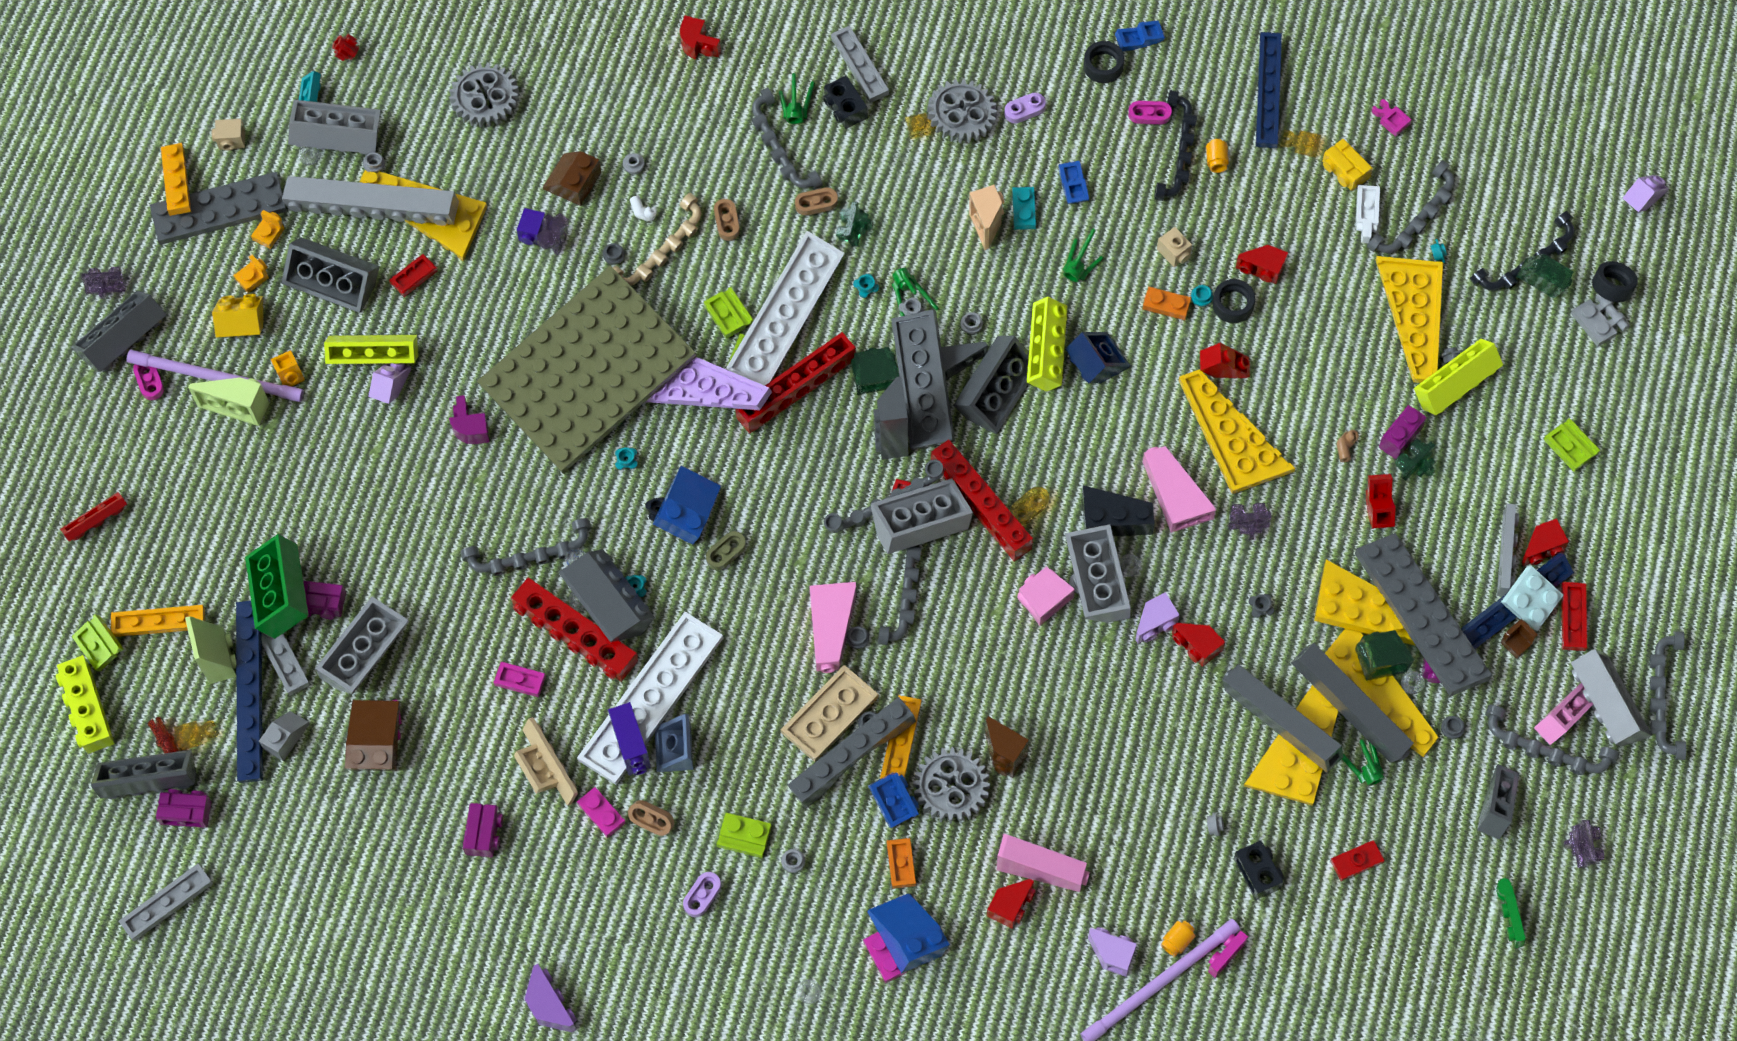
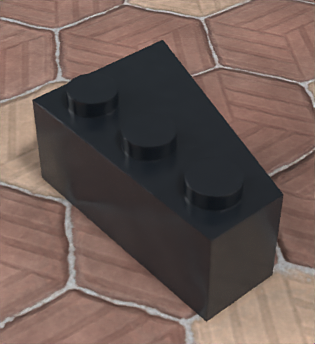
[1081,485,1155,537]

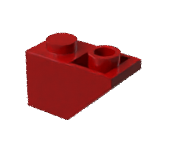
[1235,245,1288,284]
[1200,342,1250,378]
[1521,518,1569,566]
[1172,623,1225,667]
[987,879,1036,929]

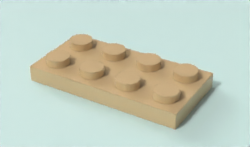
[781,665,879,762]

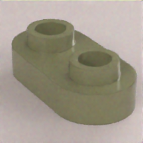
[706,531,746,570]

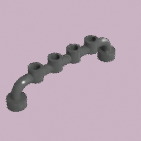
[751,87,823,189]
[1367,160,1455,254]
[824,459,945,533]
[460,518,591,576]
[878,545,921,645]
[1649,631,1686,760]
[1485,705,1619,775]

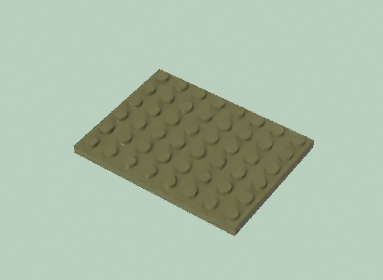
[477,265,697,474]

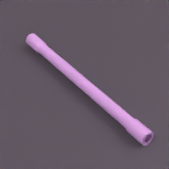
[127,350,304,402]
[1080,919,1240,1041]

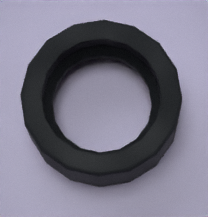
[1083,41,1124,83]
[1592,261,1638,302]
[1213,279,1255,323]

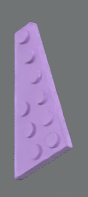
[646,357,772,410]

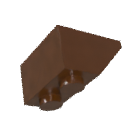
[543,151,602,206]
[985,716,1029,778]

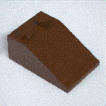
[345,700,400,771]

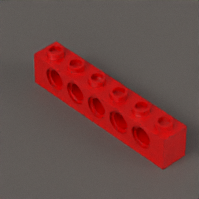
[735,332,856,434]
[931,439,1033,562]
[511,577,638,682]

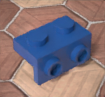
[868,772,919,828]

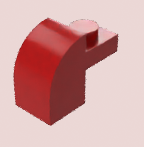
[680,15,721,59]
[1366,474,1396,529]

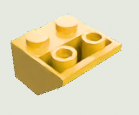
[212,294,263,338]

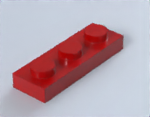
[60,492,127,542]
[1561,582,1587,651]

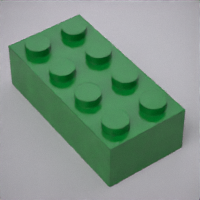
[245,534,308,639]

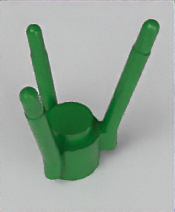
[779,73,815,124]
[1062,228,1103,282]
[892,268,939,316]
[1342,739,1385,786]

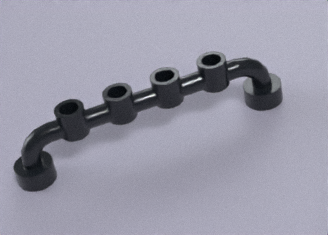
[1154,90,1197,201]
[1470,211,1575,291]

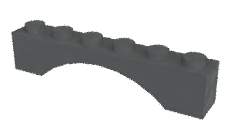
[787,697,916,809]

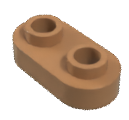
[795,188,838,216]
[714,199,740,241]
[628,800,674,836]

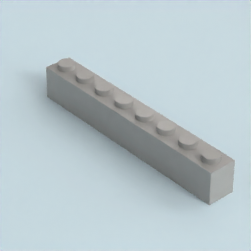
[282,176,459,226]

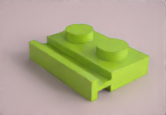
[703,287,753,339]
[1543,418,1600,472]
[72,614,124,672]
[716,813,772,858]

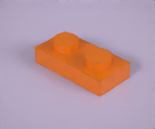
[1142,286,1191,320]
[887,838,916,889]

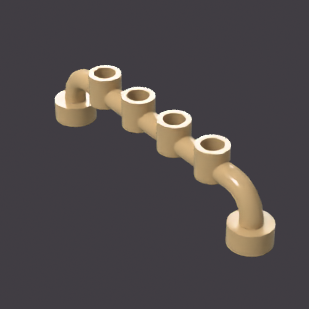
[613,193,701,286]

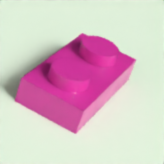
[493,662,546,698]
[577,787,626,838]
[1208,931,1248,978]
[863,932,907,983]

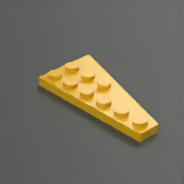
[359,170,487,261]
[1376,256,1443,383]
[1179,369,1295,494]
[1314,559,1416,646]
[1325,628,1438,758]
[1244,669,1349,806]

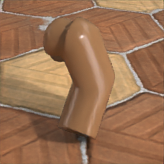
[1337,430,1359,462]

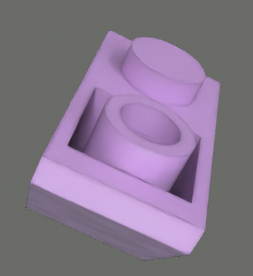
[1623,175,1669,212]
[368,363,411,404]
[1136,592,1179,644]
[1088,927,1136,977]

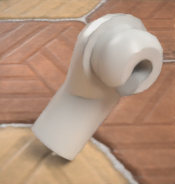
[630,196,657,222]

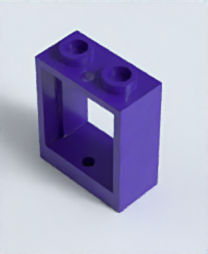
[608,702,651,776]

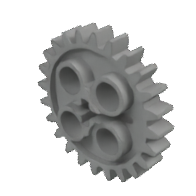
[449,62,519,127]
[927,79,997,143]
[913,747,990,824]

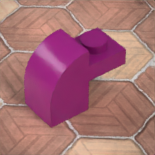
[449,395,490,444]

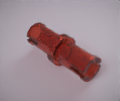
[147,717,179,753]

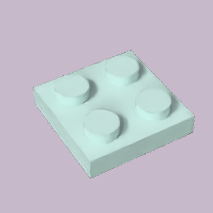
[1501,566,1563,631]

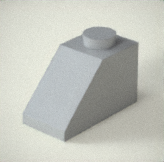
[259,711,310,761]

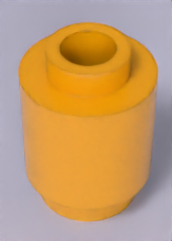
[1206,139,1229,173]
[1160,921,1196,957]

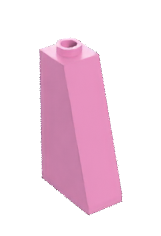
[1143,446,1216,533]
[810,582,856,673]
[997,834,1090,892]

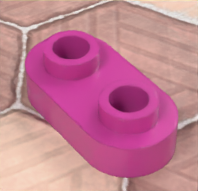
[1128,101,1172,125]
[133,364,164,400]

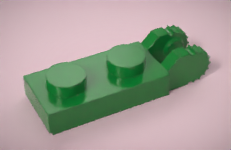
[1496,877,1526,948]

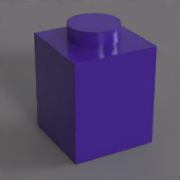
[516,208,547,245]

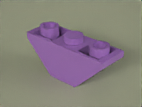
[524,964,577,1032]

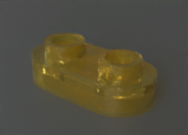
[1010,487,1049,525]

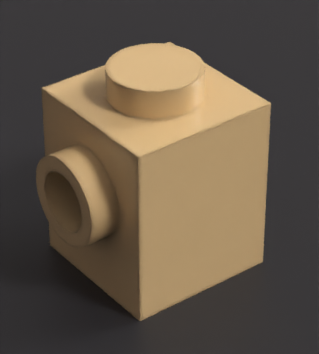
[212,119,245,151]
[1157,227,1192,267]

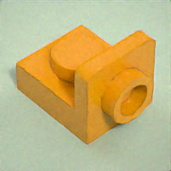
[251,210,285,249]
[233,254,269,294]
[271,350,305,387]

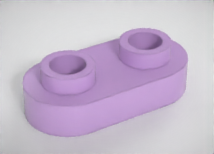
[1004,93,1046,123]
[683,872,721,917]

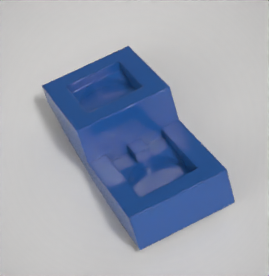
[1115,21,1165,51]
[1058,161,1089,204]

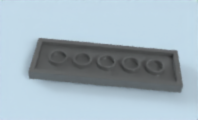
[150,172,287,245]
[891,309,955,450]

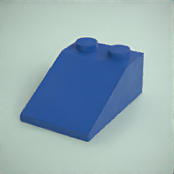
[653,465,721,545]
[867,893,950,974]

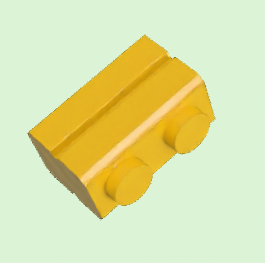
[1322,139,1373,191]

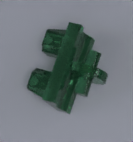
[836,202,874,247]
[1395,438,1436,481]

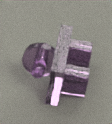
[537,213,569,255]
[81,267,126,299]
[1228,503,1272,540]
[1564,820,1605,868]

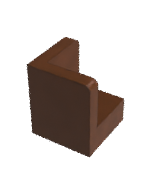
[1500,619,1538,659]

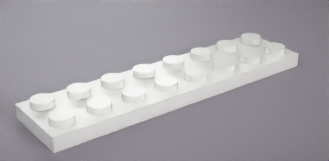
[726,231,844,386]
[577,612,723,785]

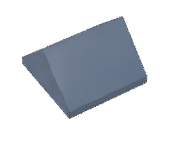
[655,714,693,772]

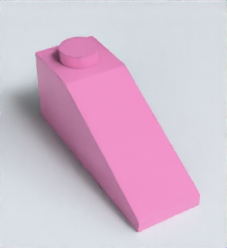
[1534,683,1593,745]

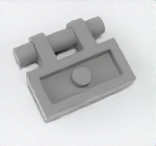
[1571,294,1629,347]

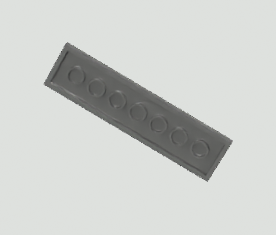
[1355,533,1492,697]

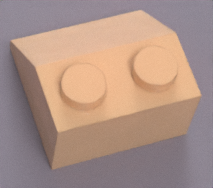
[969,185,1004,250]

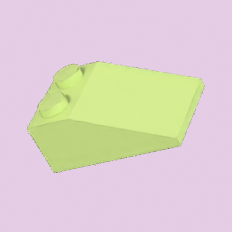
[188,377,270,426]
[185,616,236,684]

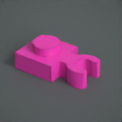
[1372,99,1412,137]

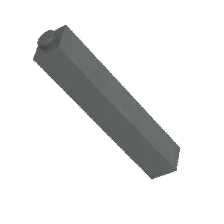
[1291,643,1414,763]
[1222,664,1344,773]

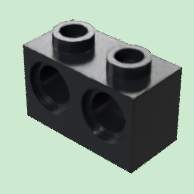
[823,75,868,129]
[1234,840,1284,900]

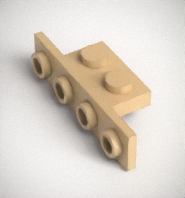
[514,717,578,806]

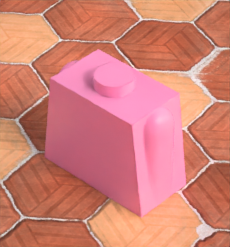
[1017,566,1075,626]

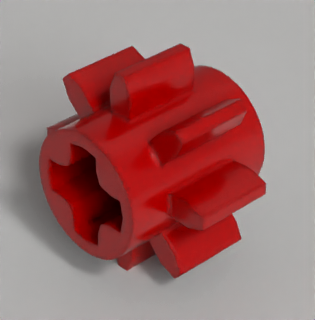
[332,34,359,61]

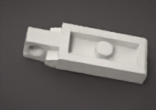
[1355,185,1380,243]

